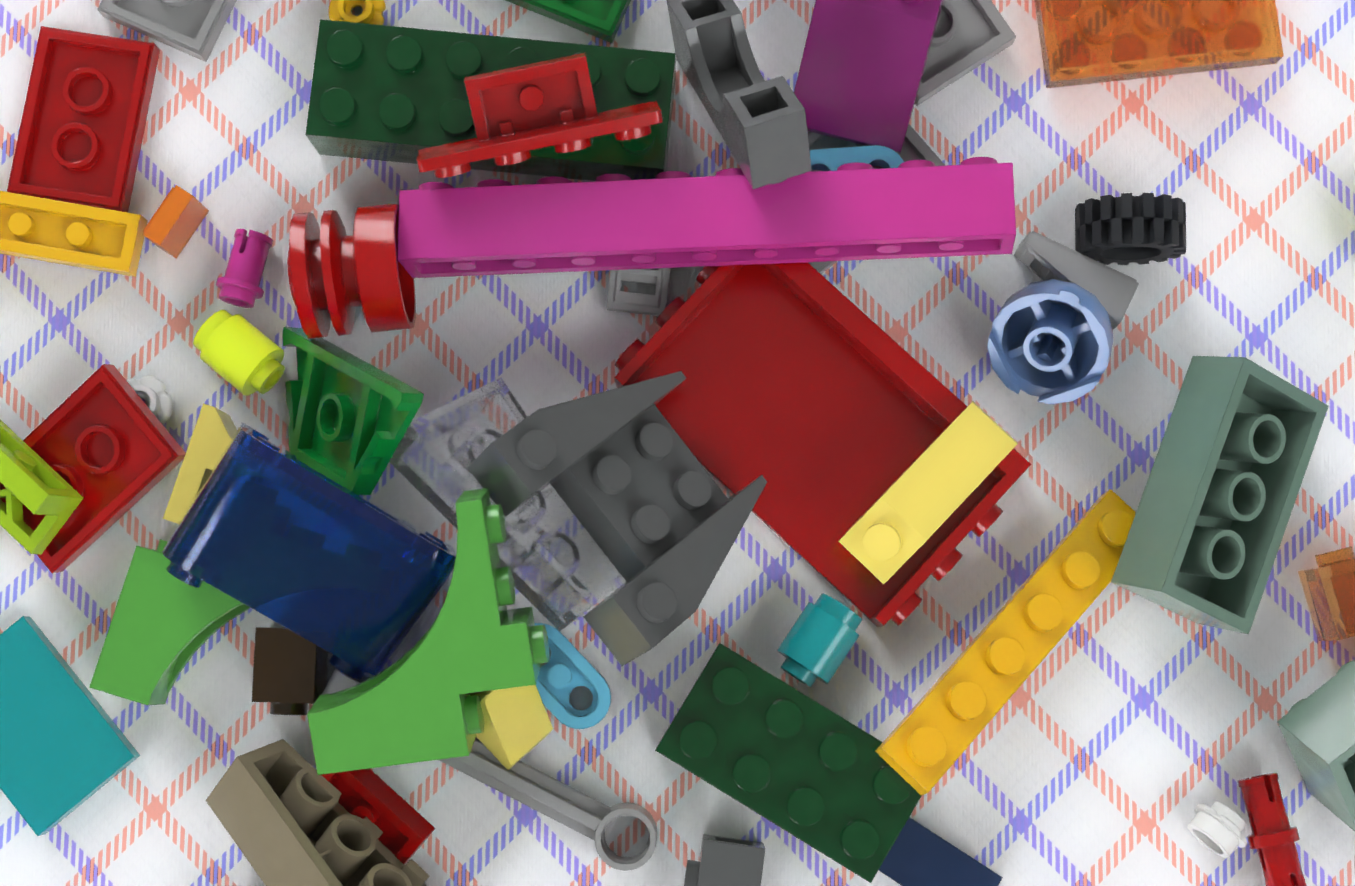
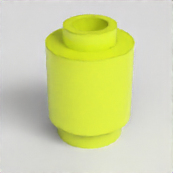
[193,310,285,396]

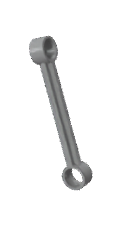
[322,666,657,871]

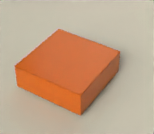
[143,185,209,259]

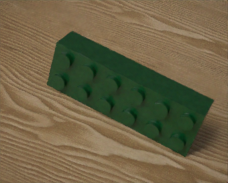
[305,19,676,181]

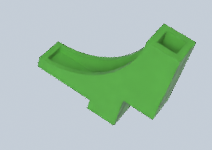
[89,487,394,705]
[307,488,549,775]

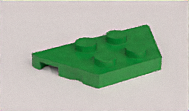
[282,327,424,495]

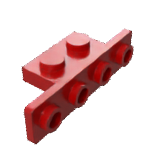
[417,53,663,178]

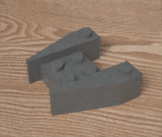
[467,371,767,666]

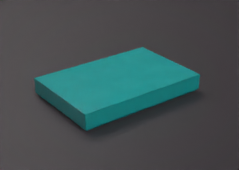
[0,616,140,836]

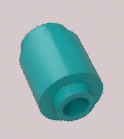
[777,593,862,688]

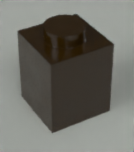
[252,627,329,715]

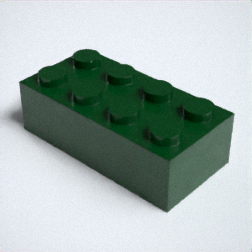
[655,643,922,883]

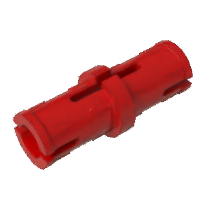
[1237,773,1306,886]

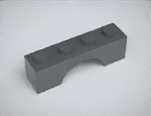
[667,0,812,189]

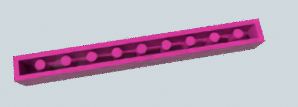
[398,157,1016,278]

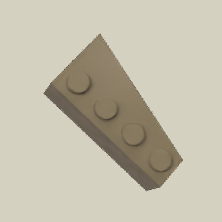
[205,739,430,886]

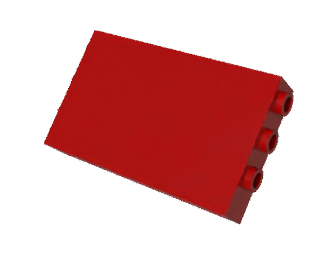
[614,262,1031,627]

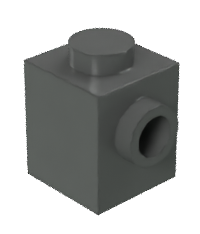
[684,834,766,886]

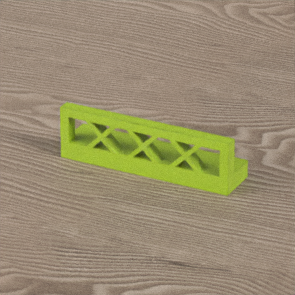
[0,420,84,554]

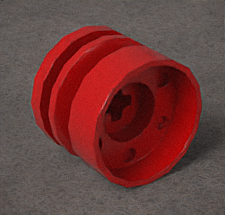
[287,204,416,339]

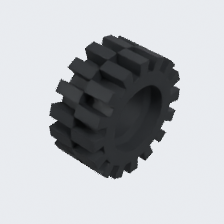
[1075,193,1186,265]

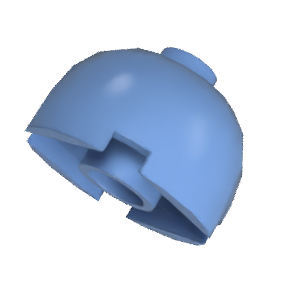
[987,279,1113,405]

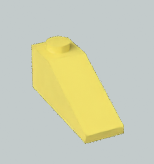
[839,401,1018,584]

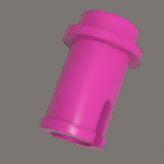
[216,229,273,308]

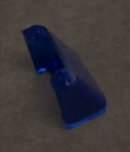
[162,422,457,680]

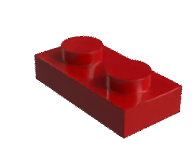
[322,768,435,865]

